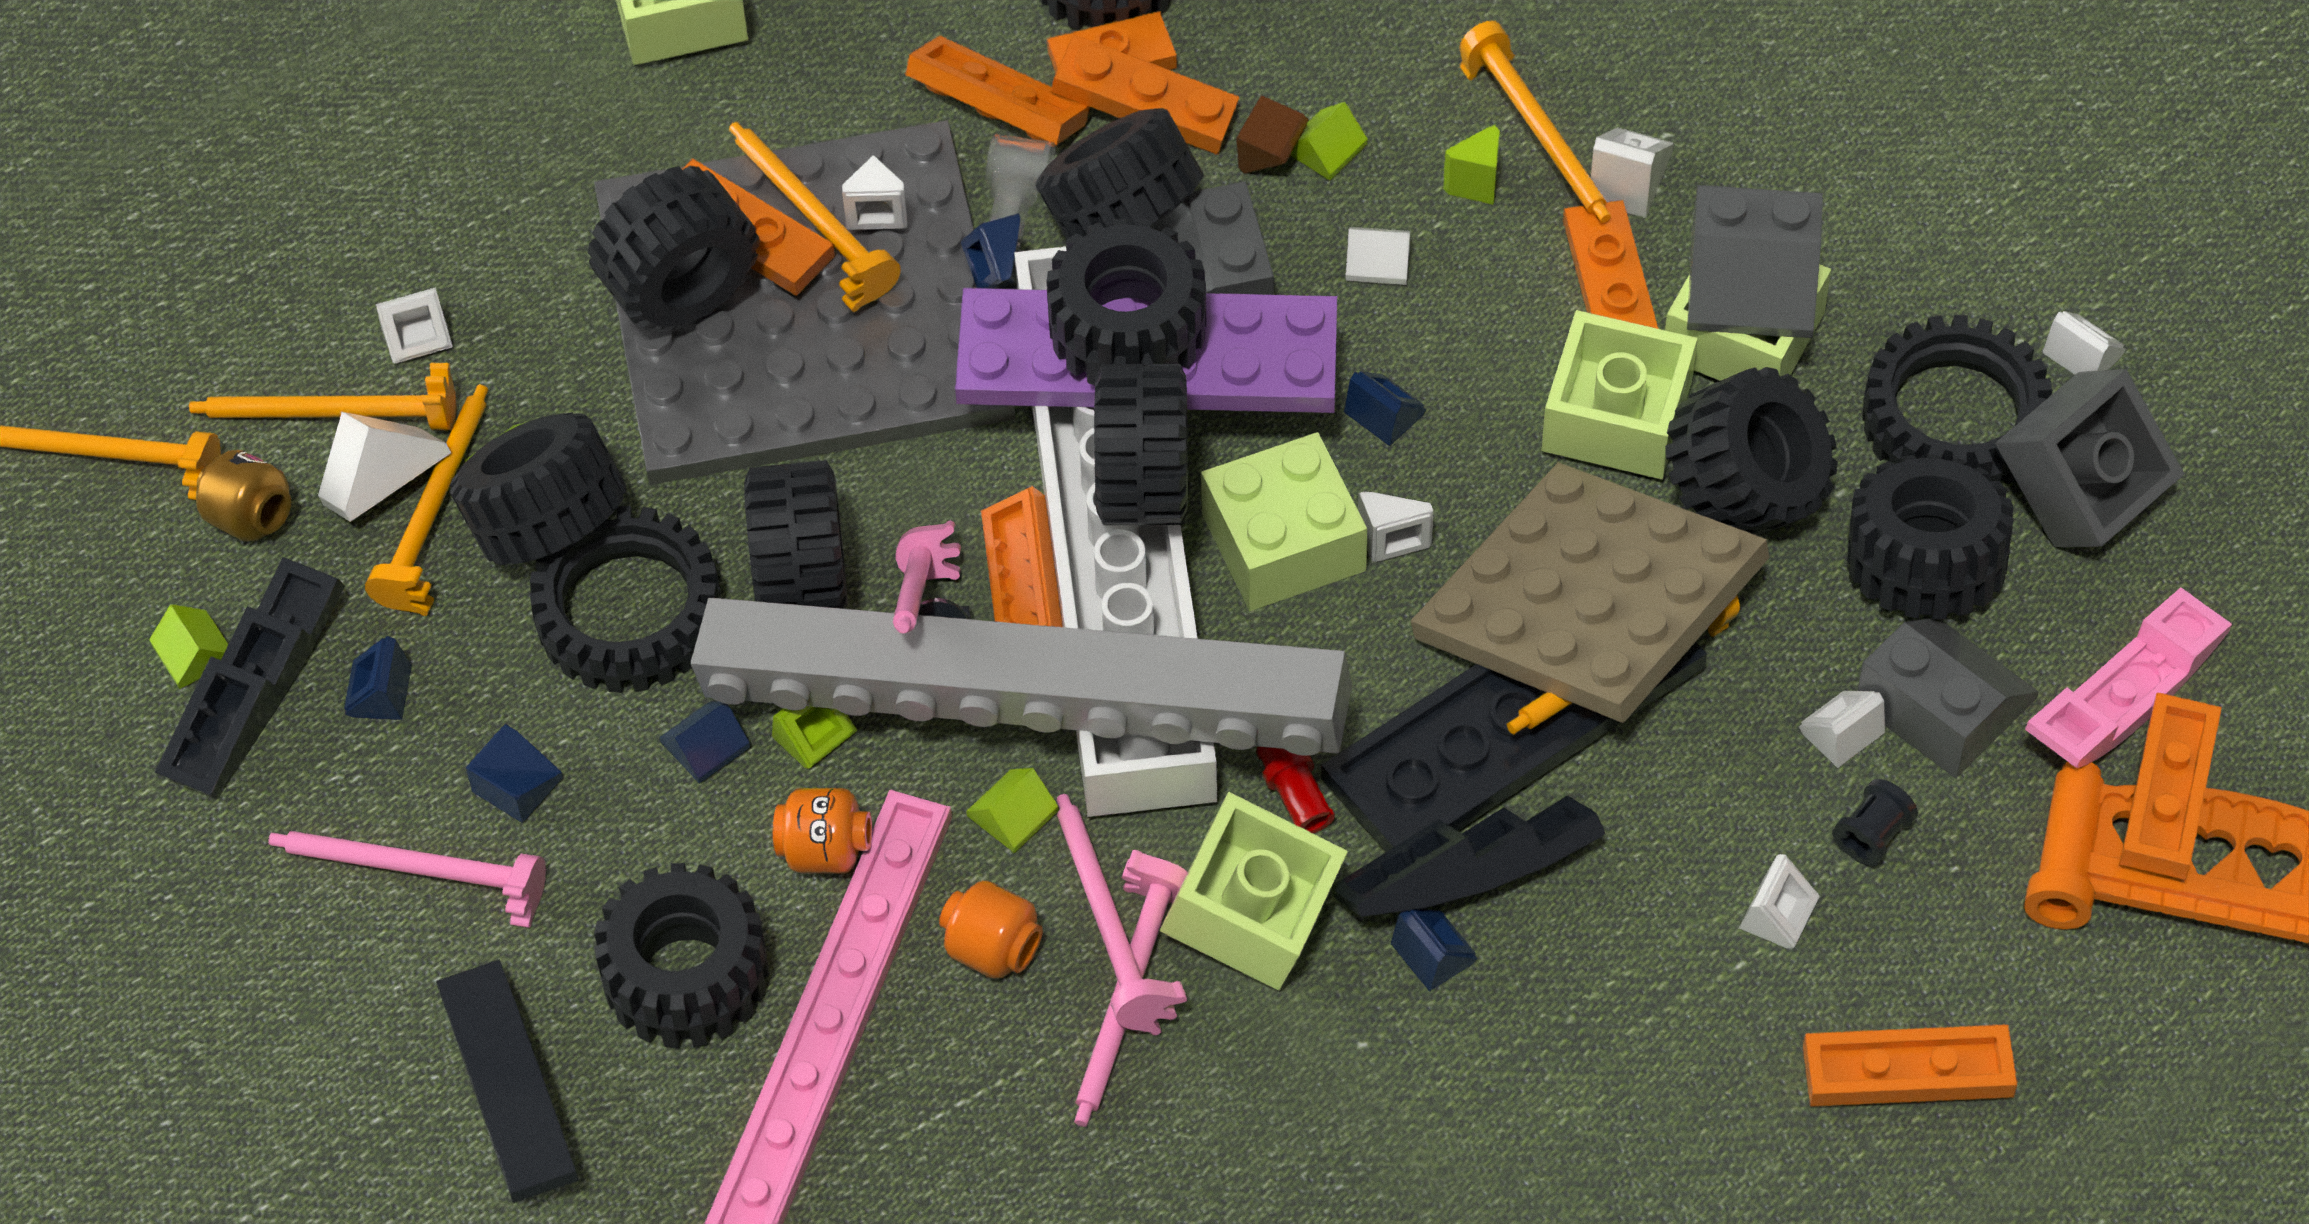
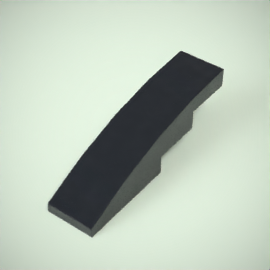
[155,557,345,798]
[1331,795,1606,917]
[436,959,579,1203]

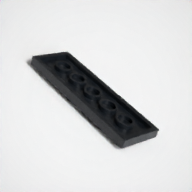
[1321,642,1707,852]

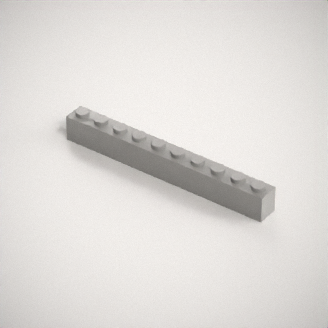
[691,597,1352,756]

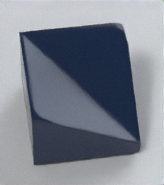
[961,214,1021,289]
[466,724,563,823]

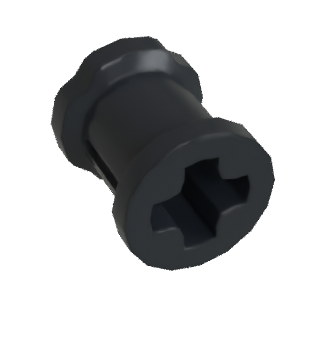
[1832,779,1918,866]

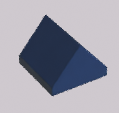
[1344,371,1427,446]
[344,636,412,720]
[659,701,750,784]
[1390,909,1478,992]

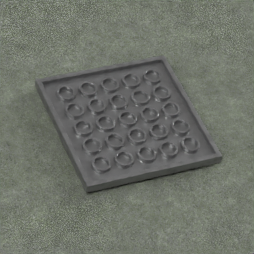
[594,120,1015,485]

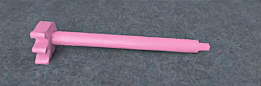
[893,520,961,634]
[1057,794,1187,1035]
[269,831,546,928]
[1074,850,1188,1127]

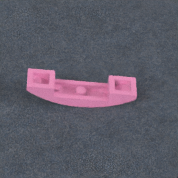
[2025,587,2232,768]

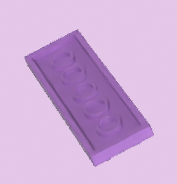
[955,288,1337,413]

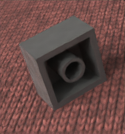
[1995,369,2185,547]

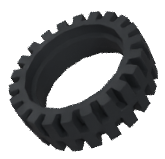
[1863,315,2053,485]
[529,506,721,693]

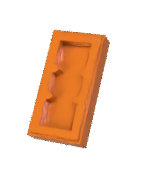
[1047,11,1177,73]

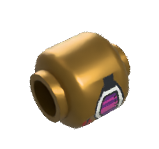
[196,450,291,541]

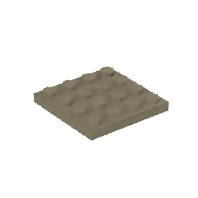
[1411,462,1770,723]

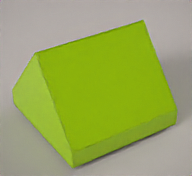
[1290,102,1368,181]
[1443,125,1500,205]
[149,604,228,689]
[771,706,857,769]
[966,767,1059,853]

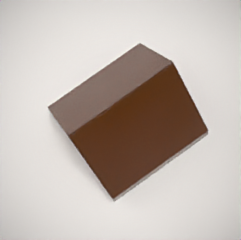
[1236,95,1309,173]

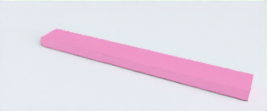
[705,790,952,1224]

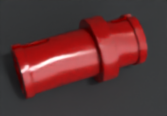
[1256,746,1335,834]

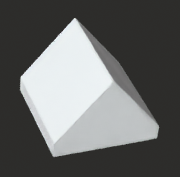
[842,155,907,230]
[1346,227,1411,285]
[376,288,452,364]
[2042,311,2126,375]
[1799,691,1885,768]
[1739,854,1820,948]

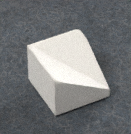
[1358,492,1433,562]

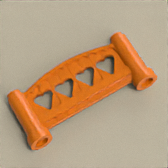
[2024,762,2309,943]

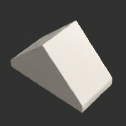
[1591,127,1675,218]
[318,412,451,522]

